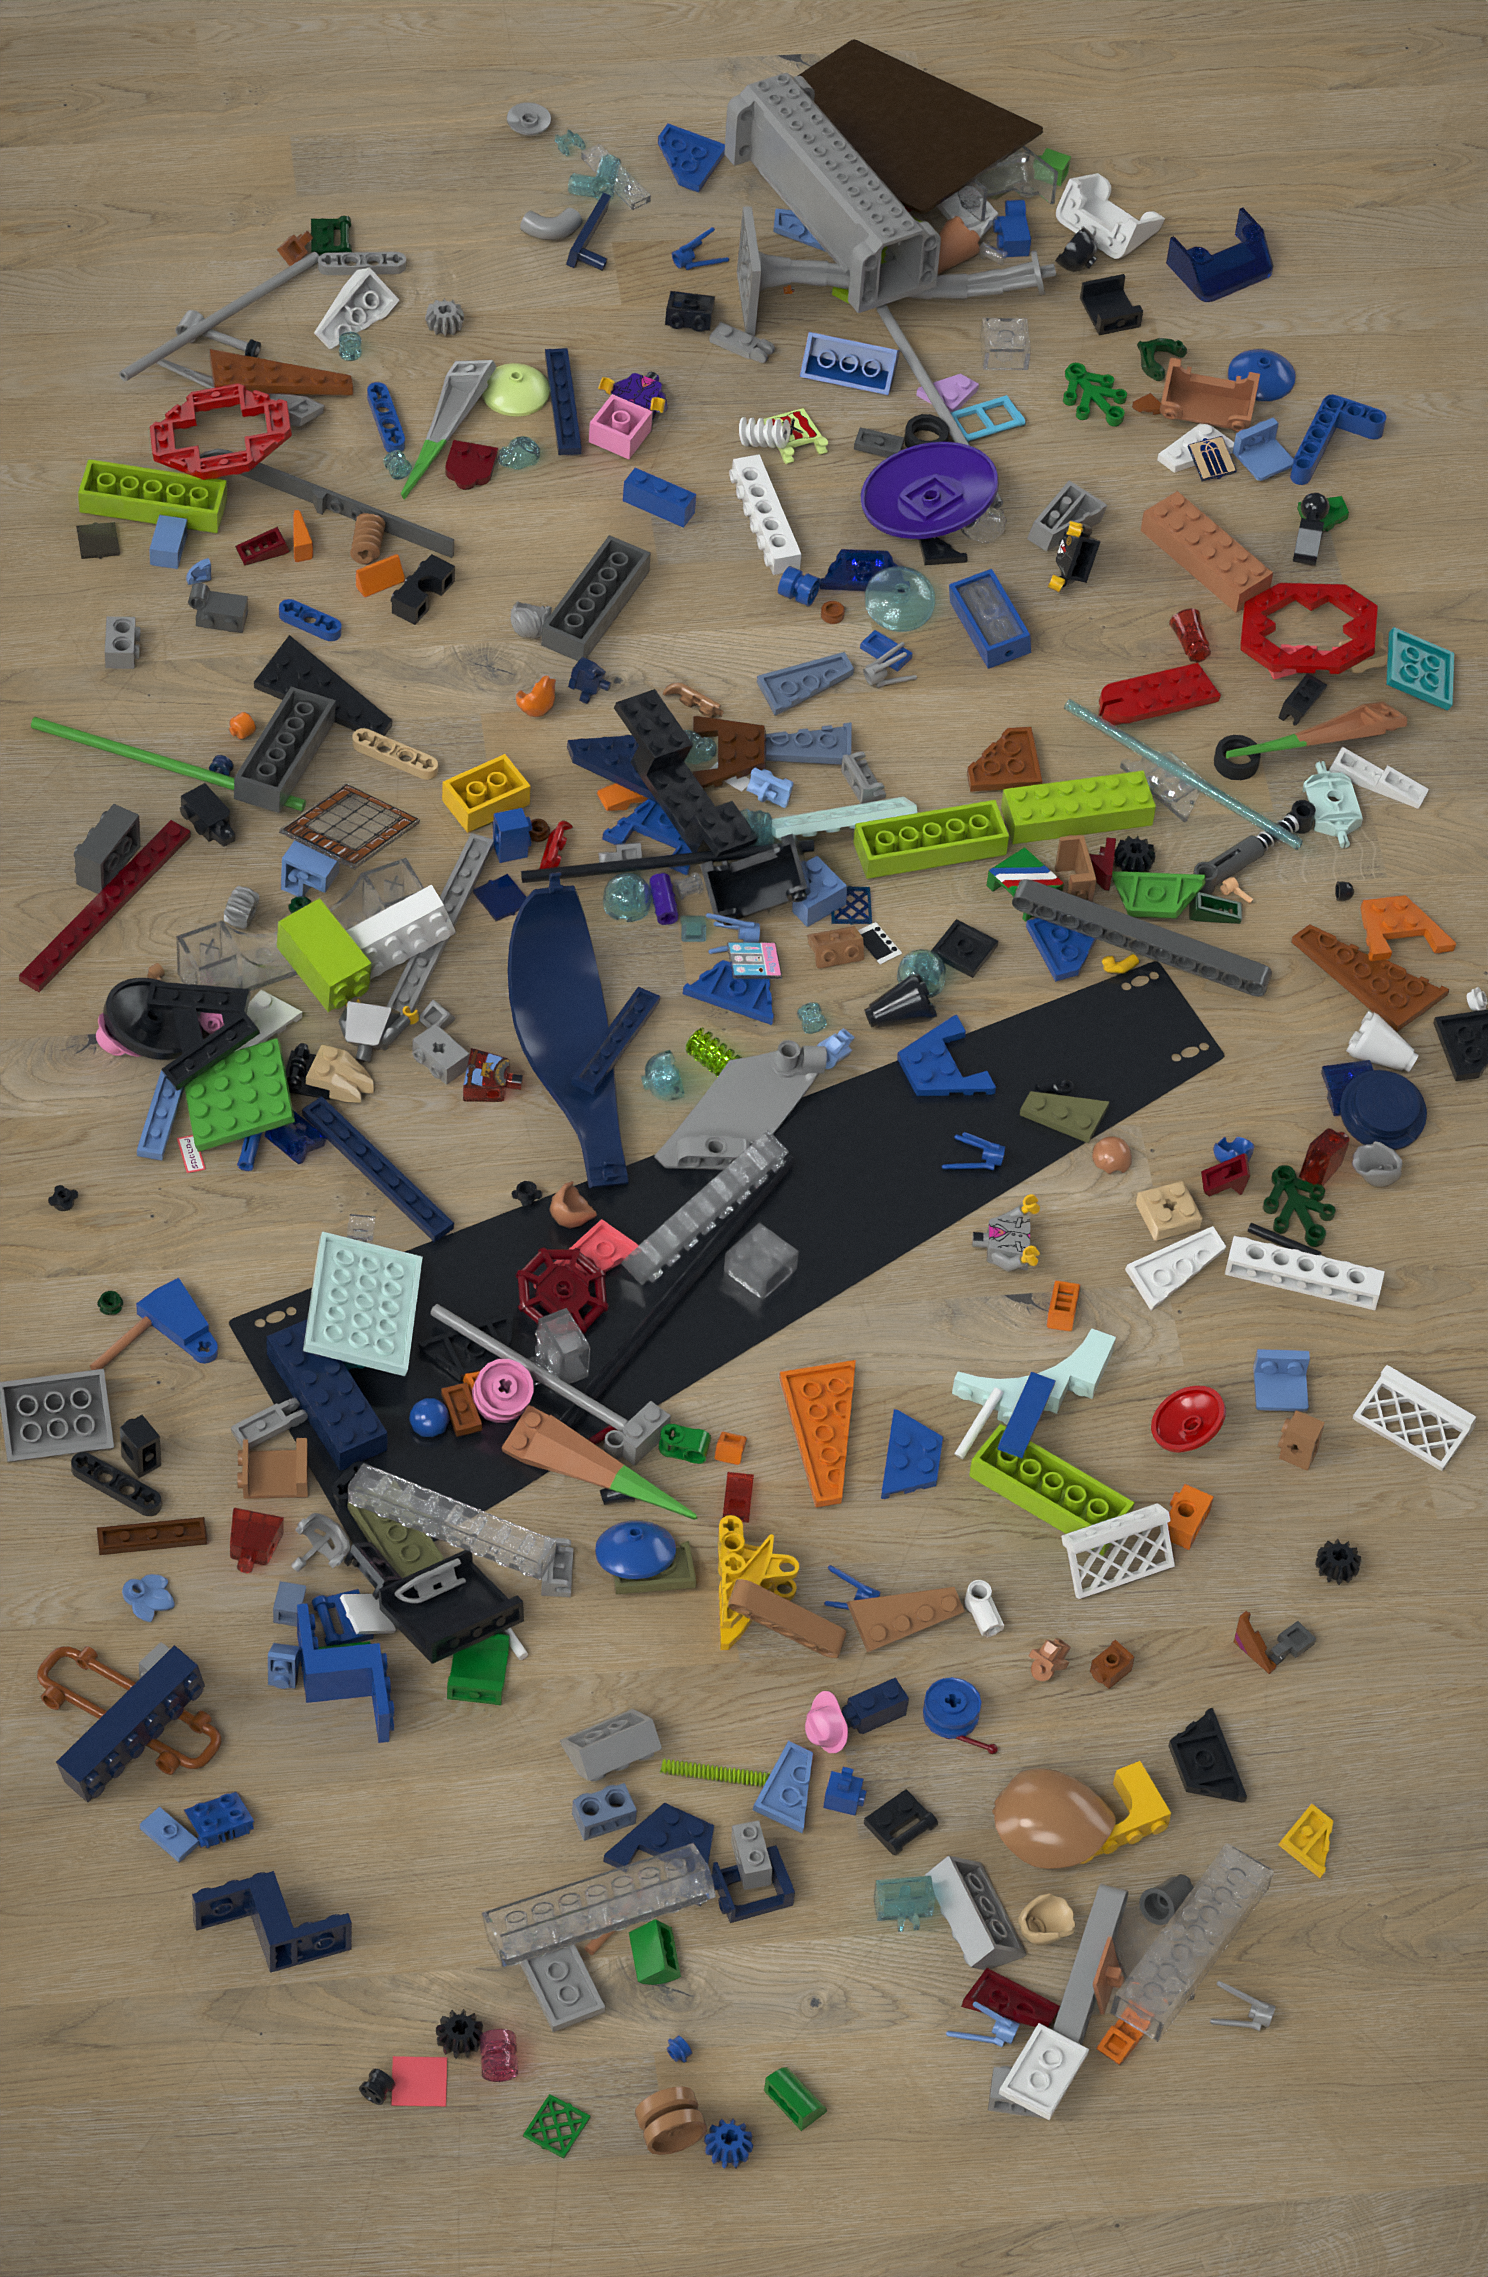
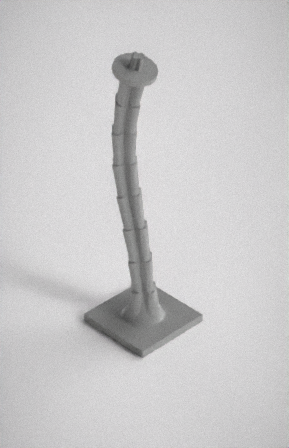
[737,207,1056,336]

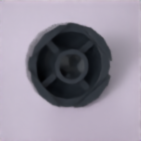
[1055,226,1098,272]

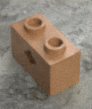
[1277,1410,1325,1471]

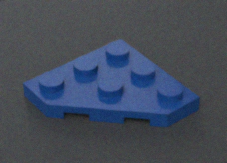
[658,123,725,192]
[1026,902,1096,982]

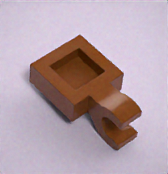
[277,231,313,266]

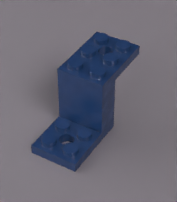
[192,1871,352,1973]

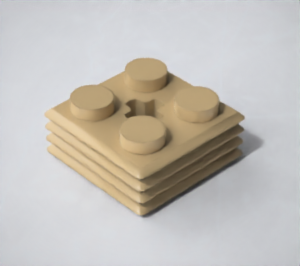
[1136,1181,1202,1241]

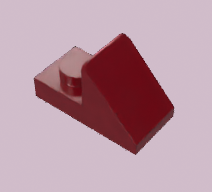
[1089,837,1116,891]
[1201,1153,1250,1197]

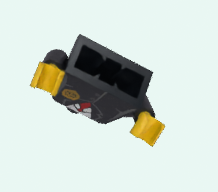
[1048,521,1101,592]

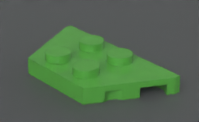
[1112,871,1206,918]

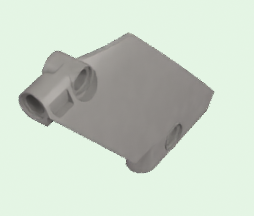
[655,1040,827,1170]

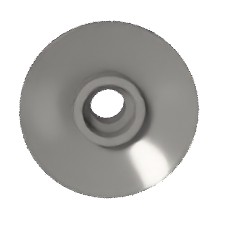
[507,103,551,135]

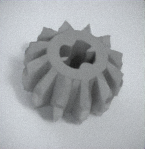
[425,298,464,336]
[224,886,259,929]

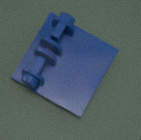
[184,1792,254,1848]

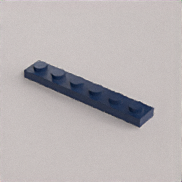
[545,348,582,455]
[571,987,660,1095]

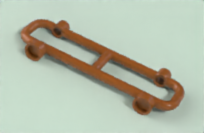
[37,1646,221,1775]

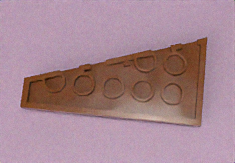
[209,349,353,395]
[1291,924,1449,1032]

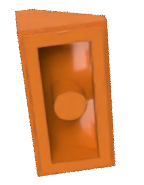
[356,554,405,597]

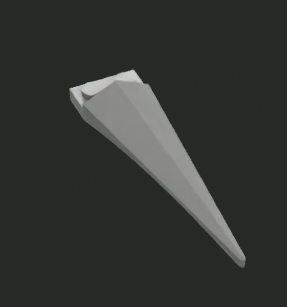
[157,359,325,426]

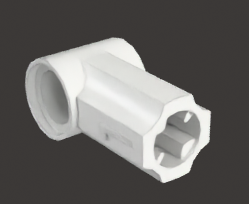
[964,1580,1004,1637]

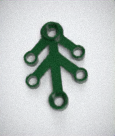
[1263,1165,1336,1247]

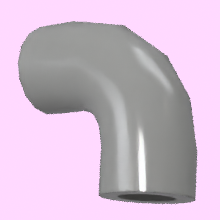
[520,208,582,240]

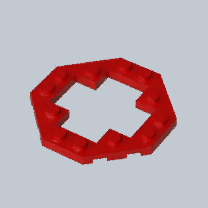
[149,383,292,480]
[1241,583,1378,674]

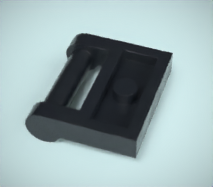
[864,1789,938,1855]

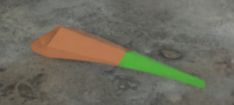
[1226,702,1407,758]
[502,1405,697,1520]

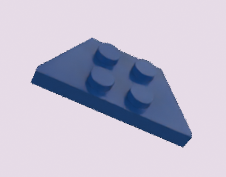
[683,960,774,1025]
[881,1409,943,1499]

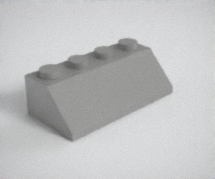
[925,1856,1027,1970]

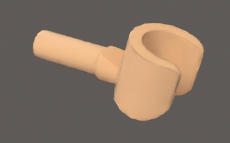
[1220,877,1253,904]

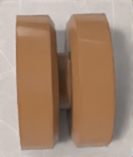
[635,2086,707,2155]

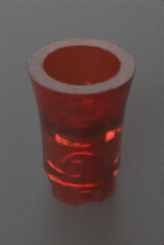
[1169,608,1211,663]

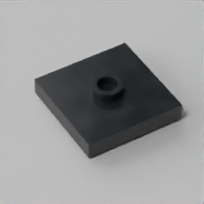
[930,919,998,978]

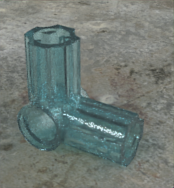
[568,154,621,201]
[740,809,775,846]

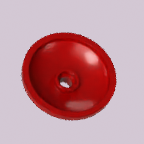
[1151,1385,1226,1453]

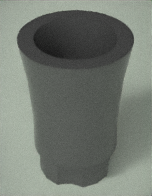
[1139,1874,1195,1925]

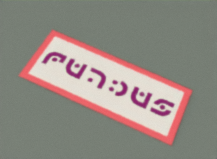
[177,1135,206,1173]

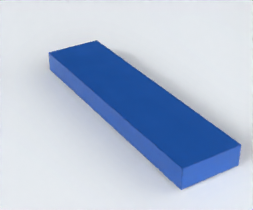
[998,1372,1056,1458]

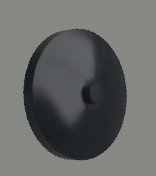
[103,978,203,1060]

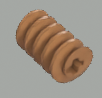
[350,513,385,564]

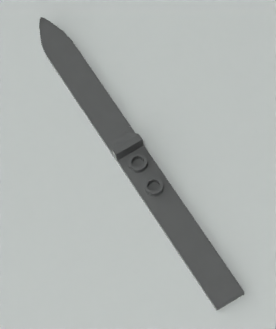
[200,449,454,558]

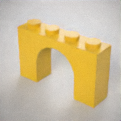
[1080,1761,1171,1864]

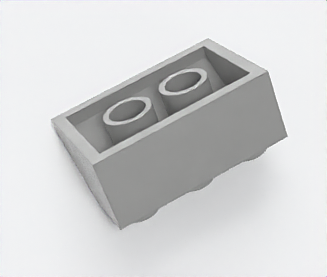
[560,1709,662,1781]

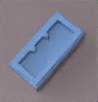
[139,1807,199,1863]

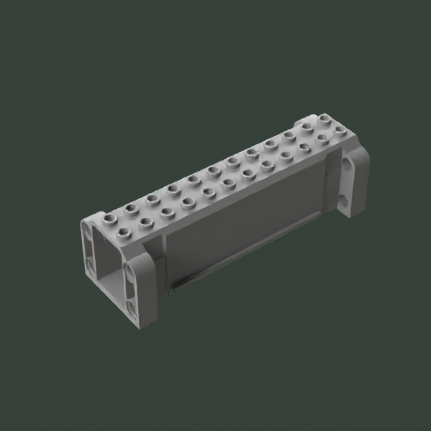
[725,72,941,313]

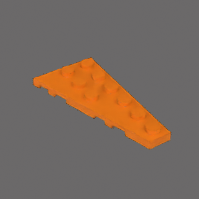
[779,1360,856,1507]

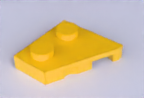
[1278,1804,1333,1878]

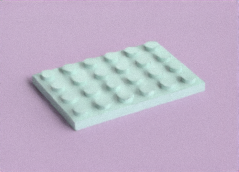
[303,1231,422,1376]

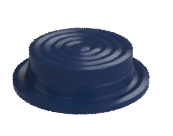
[1340,1070,1427,1150]

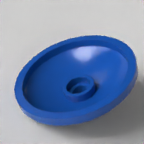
[1228,349,1296,401]
[595,1520,676,1579]

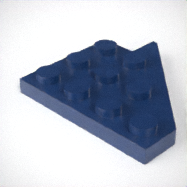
[567,735,657,802]

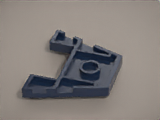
[603,1803,714,1907]

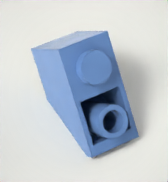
[268,1643,301,1689]

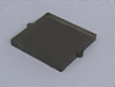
[76,522,120,559]

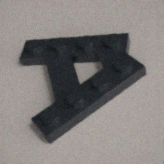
[147,981,260,1091]

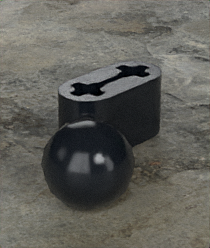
[1293,493,1330,566]

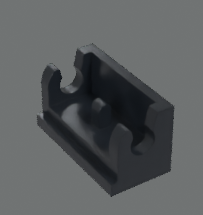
[1278,673,1327,726]
[344,1542,402,1600]

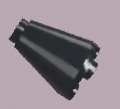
[864,973,937,1028]

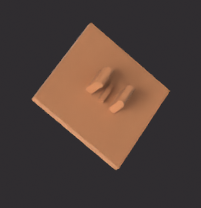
[1093,1937,1124,2015]

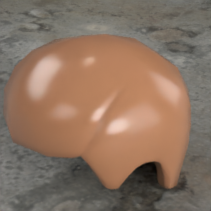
[1092,1136,1132,1174]

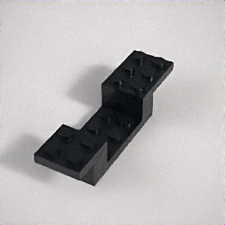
[614,689,758,858]

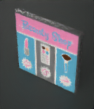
[727,942,782,979]

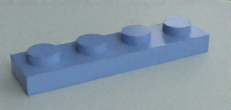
[137,1070,184,1161]

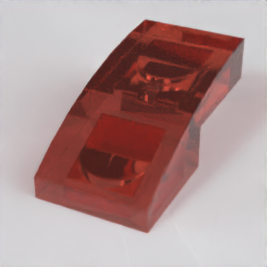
[722,1472,754,1523]

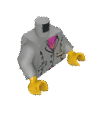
[972,1194,1040,1272]

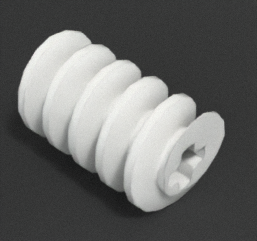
[739,417,790,449]

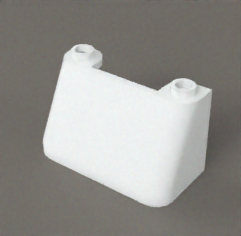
[1056,173,1165,259]

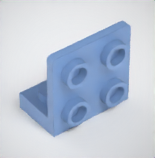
[1253,1349,1310,1412]

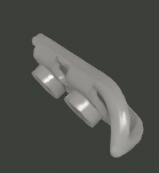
[395,1558,466,1604]

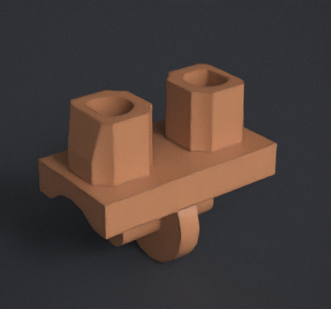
[1028,1638,1071,1681]

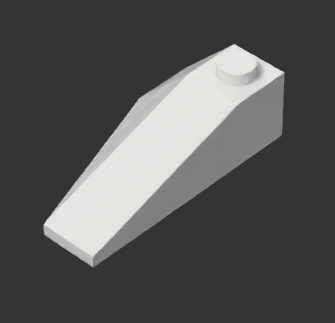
[314,268,399,349]

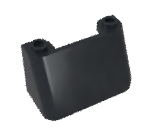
[700,833,811,926]

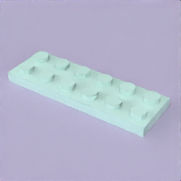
[764,797,917,841]

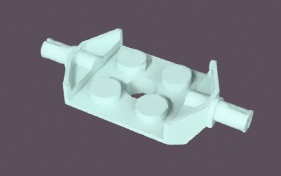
[1302,761,1363,848]

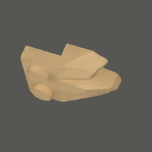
[306,1045,374,1103]

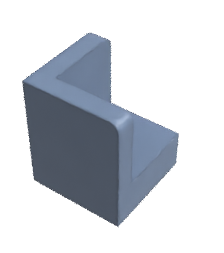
[273,1581,306,1627]

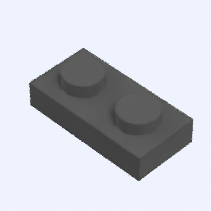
[854,427,904,457]

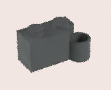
[188,583,248,633]

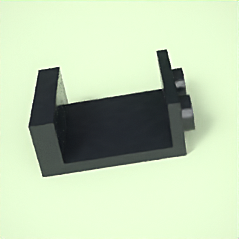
[1080,274,1143,336]

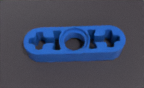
[279,599,341,641]

